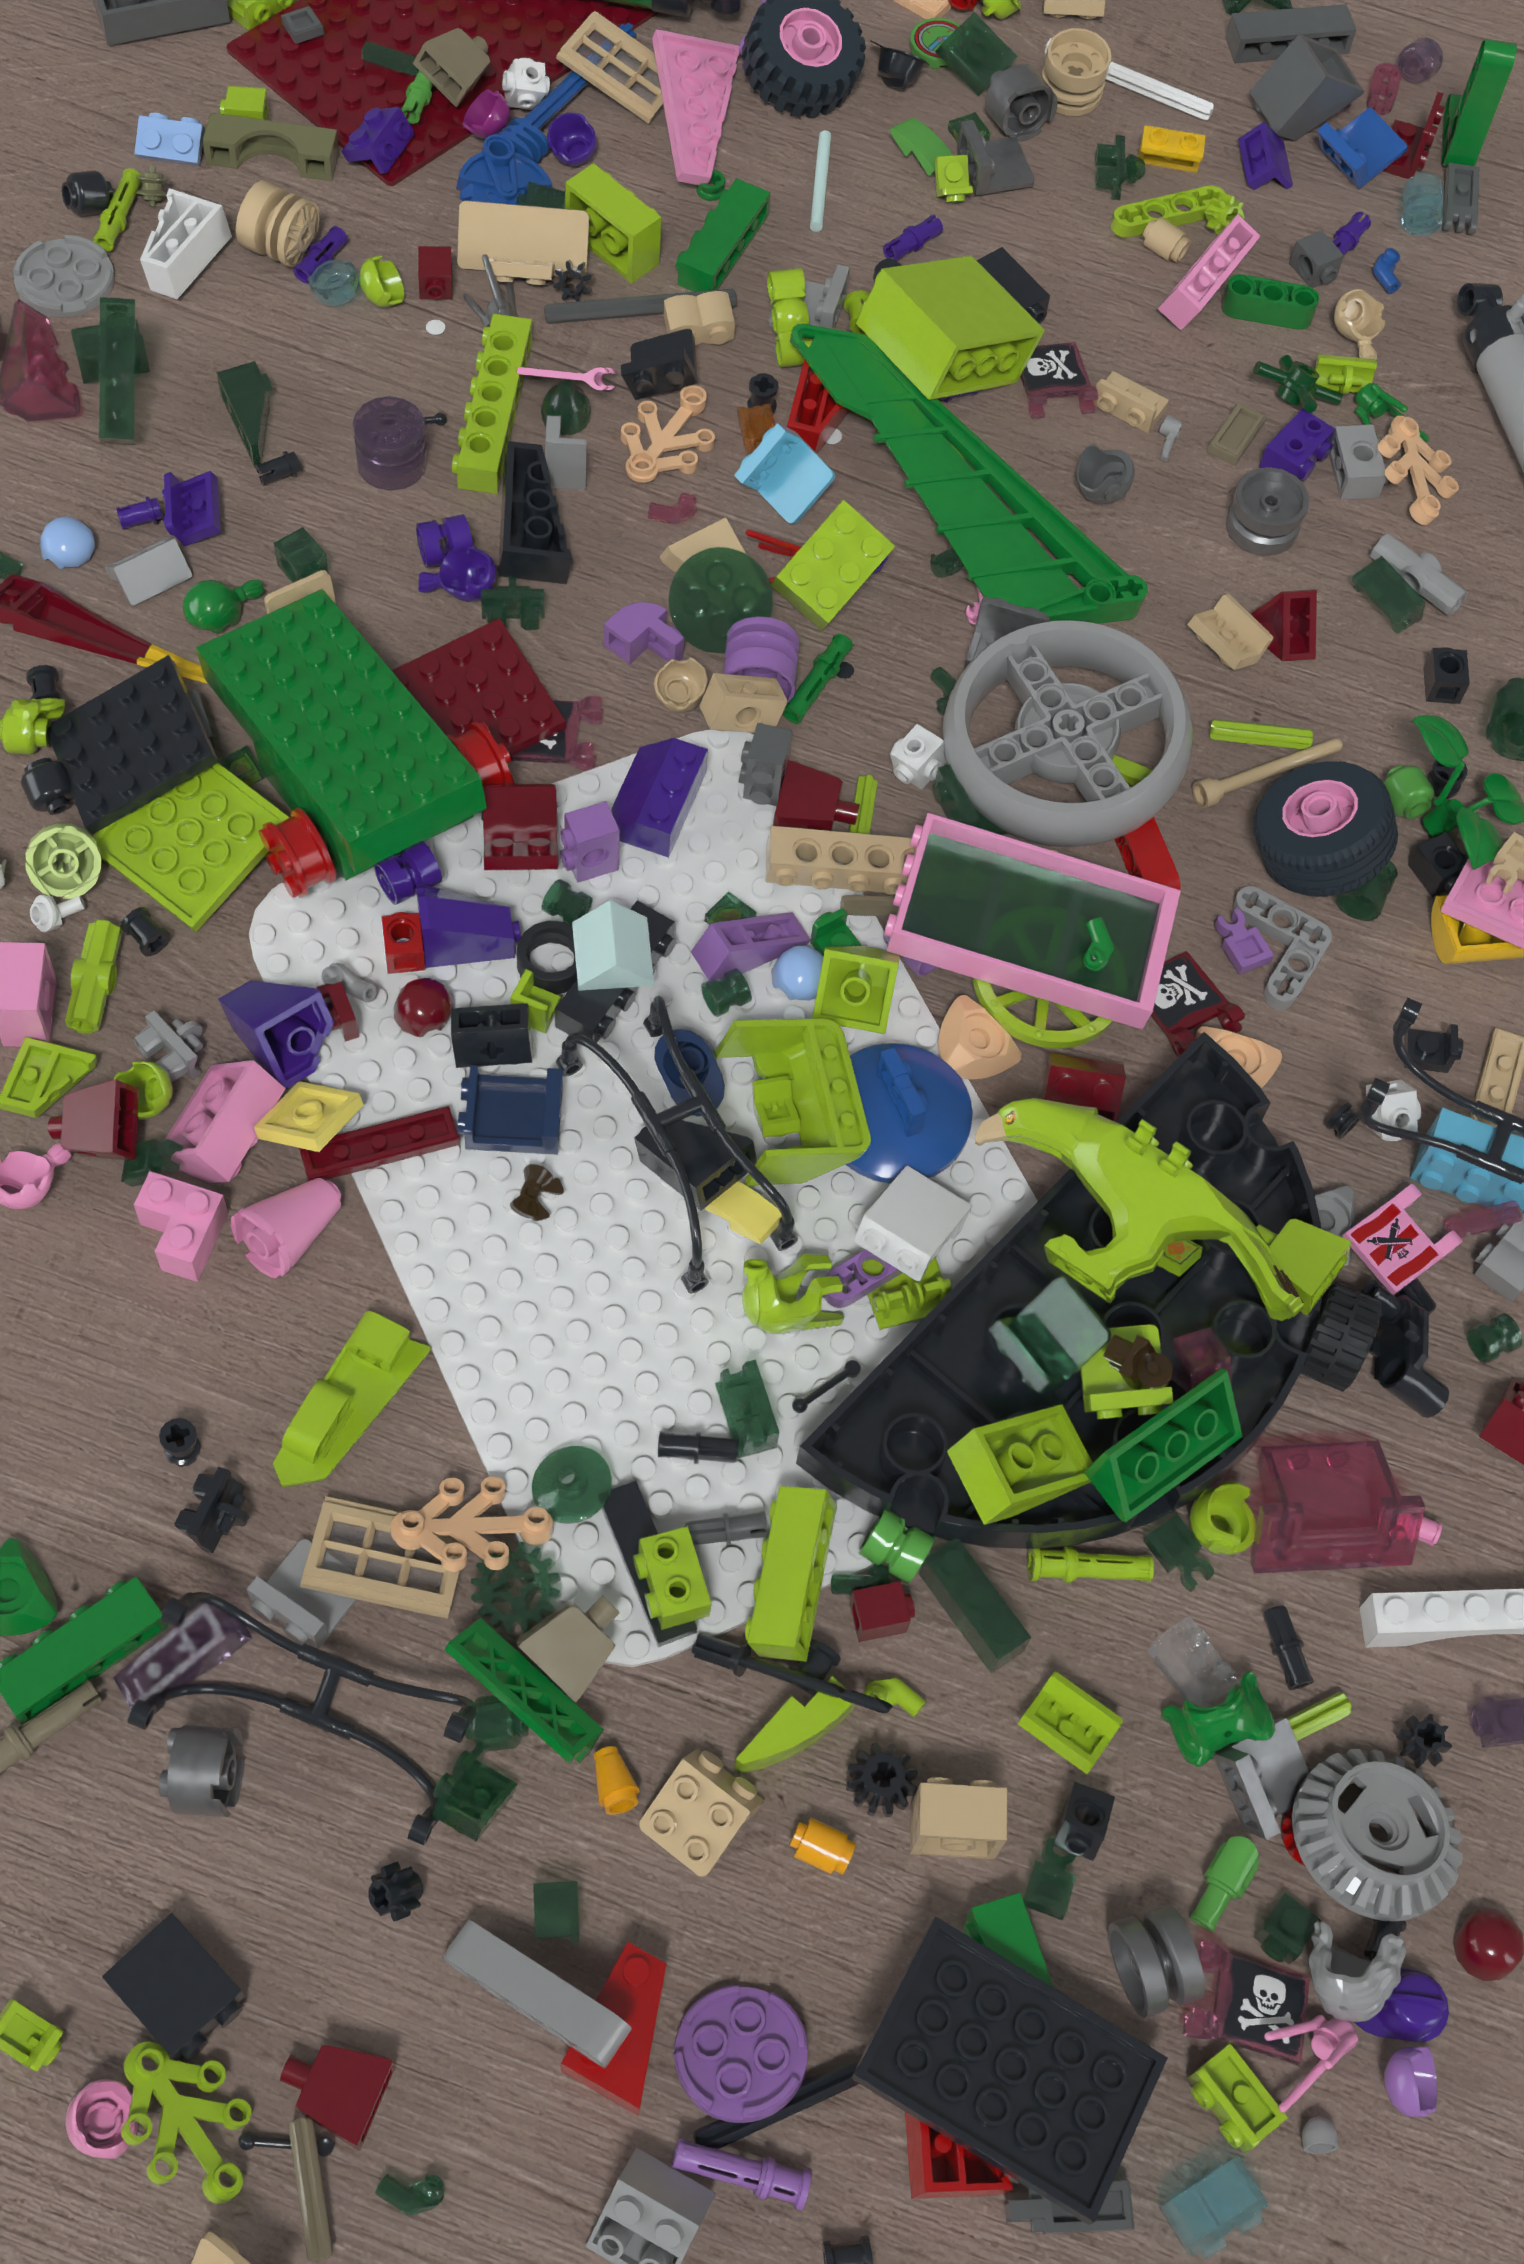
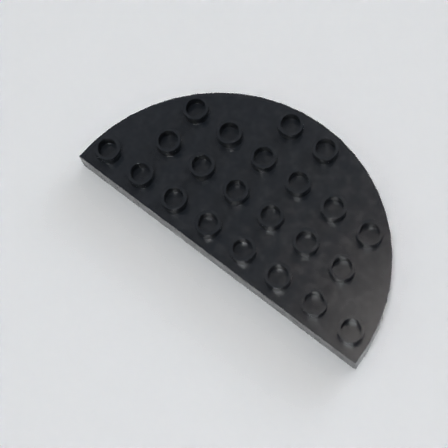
[796,1032,1322,1549]

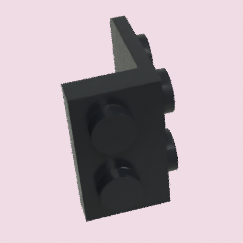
[621,329,697,400]

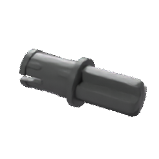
[684,1511,768,1546]

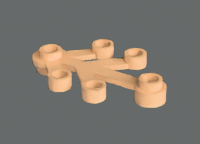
[620,385,715,483]
[1377,416,1459,525]
[390,1476,553,1572]

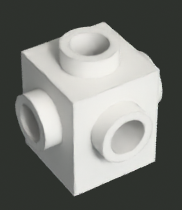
[502,58,550,110]
[890,724,947,790]
[1366,1080,1421,1141]

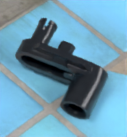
[1361,1280,1449,1418]

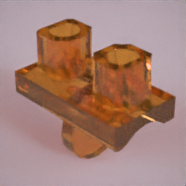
[737,404,775,456]

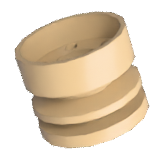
[1042,28,1111,116]
[236,180,320,268]

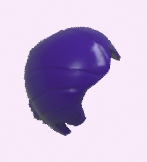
[418,547,497,602]

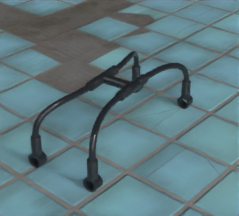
[556,995,798,1294]
[1361,997,1524,1184]
[128,1592,477,1845]

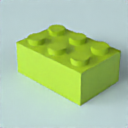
[565,163,661,284]
[771,499,895,631]

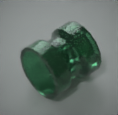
[541,879,593,926]
[701,968,752,1017]
[1467,1313,1523,1364]

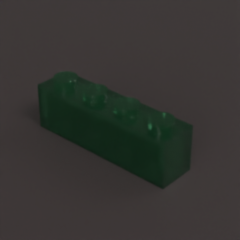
[99,297,136,445]

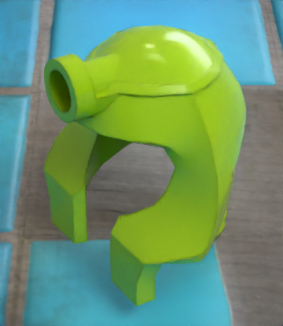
[742,1254,845,1334]

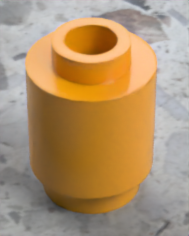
[789,1817,856,1875]

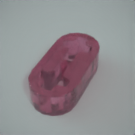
[1366,63,1401,115]

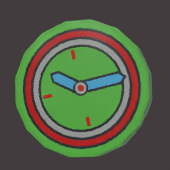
[909,18,970,69]

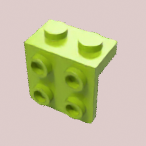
[1077,1325,1173,1419]

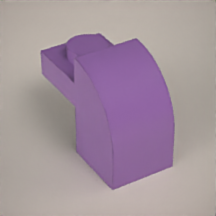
[603,602,684,664]

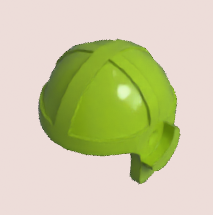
[1189,1481,1257,1555]

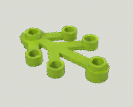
[121,2042,252,2204]

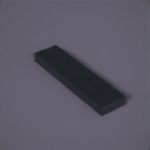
[598,1481,698,1648]

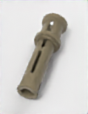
[0,1680,103,1773]

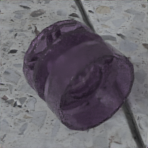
[353,396,427,491]

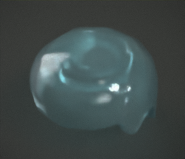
[308,260,359,306]

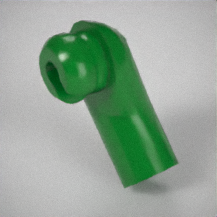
[1084,917,1114,971]

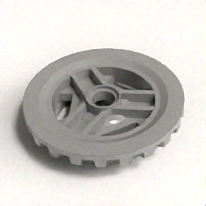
[1292,1749,1463,1921]

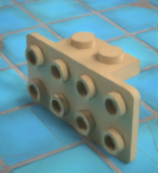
[457,200,590,285]

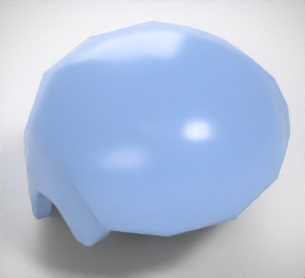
[40,516,95,569]
[771,945,823,1001]

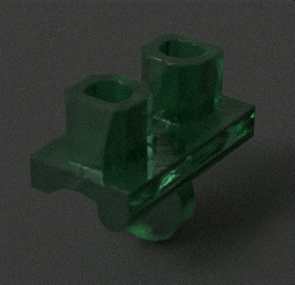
[1095,135,1145,200]
[481,576,545,630]

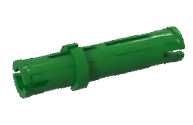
[782,633,853,724]

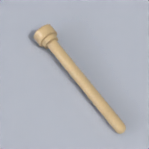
[1192,738,1343,809]

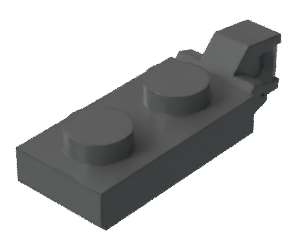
[1005,2180,1135,2235]

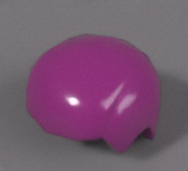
[463,89,510,139]

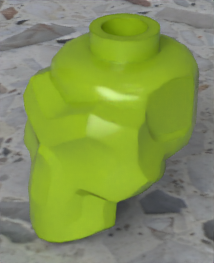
[0,698,65,755]

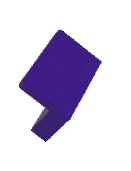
[1238,122,1293,190]

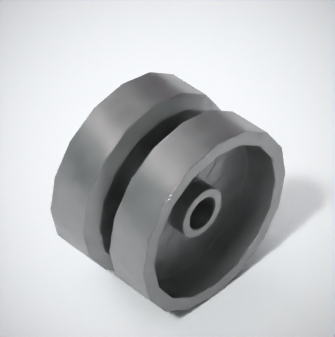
[1226,467,1309,556]
[1108,1903,1205,2018]

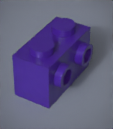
[1259,408,1335,481]

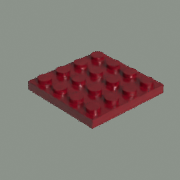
[391,618,567,756]

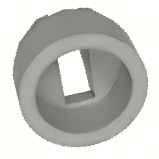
[1302,2116,1339,2154]

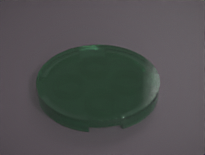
[669,547,773,653]

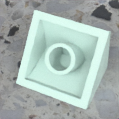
[572,900,654,991]

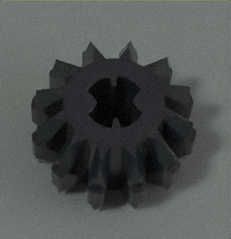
[846,1743,918,1817]

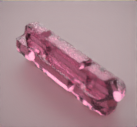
[1445,1200,1522,1238]

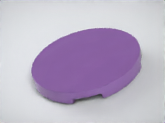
[674,1984,808,2123]

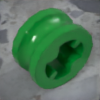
[696,169,725,201]

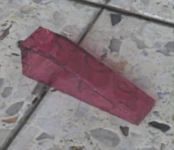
[0,299,80,422]

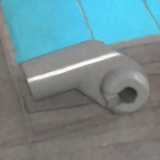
[321,963,377,1003]

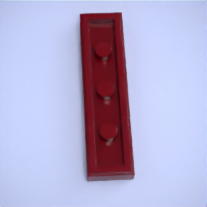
[299,1106,460,1181]

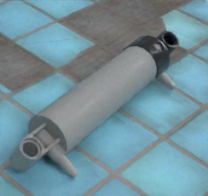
[1457,283,1524,473]

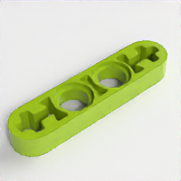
[1111,185,1225,238]

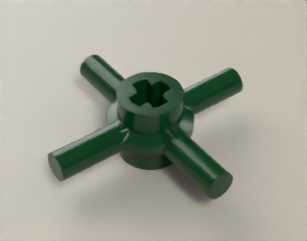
[1253,355,1343,413]

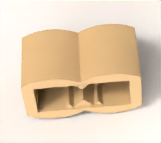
[664,291,735,346]

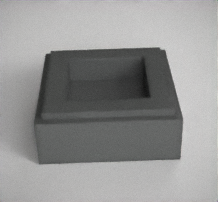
[281,6,324,44]

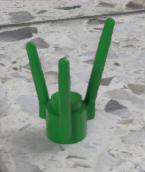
[1354,383,1429,442]

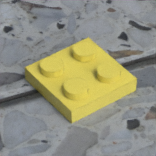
[254,1081,364,1152]

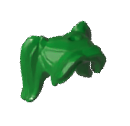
[1161,1671,1275,1767]

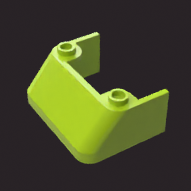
[715,1018,871,1186]

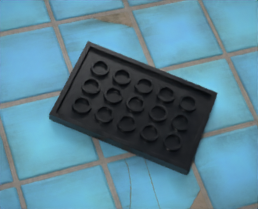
[851,1916,1168,2225]

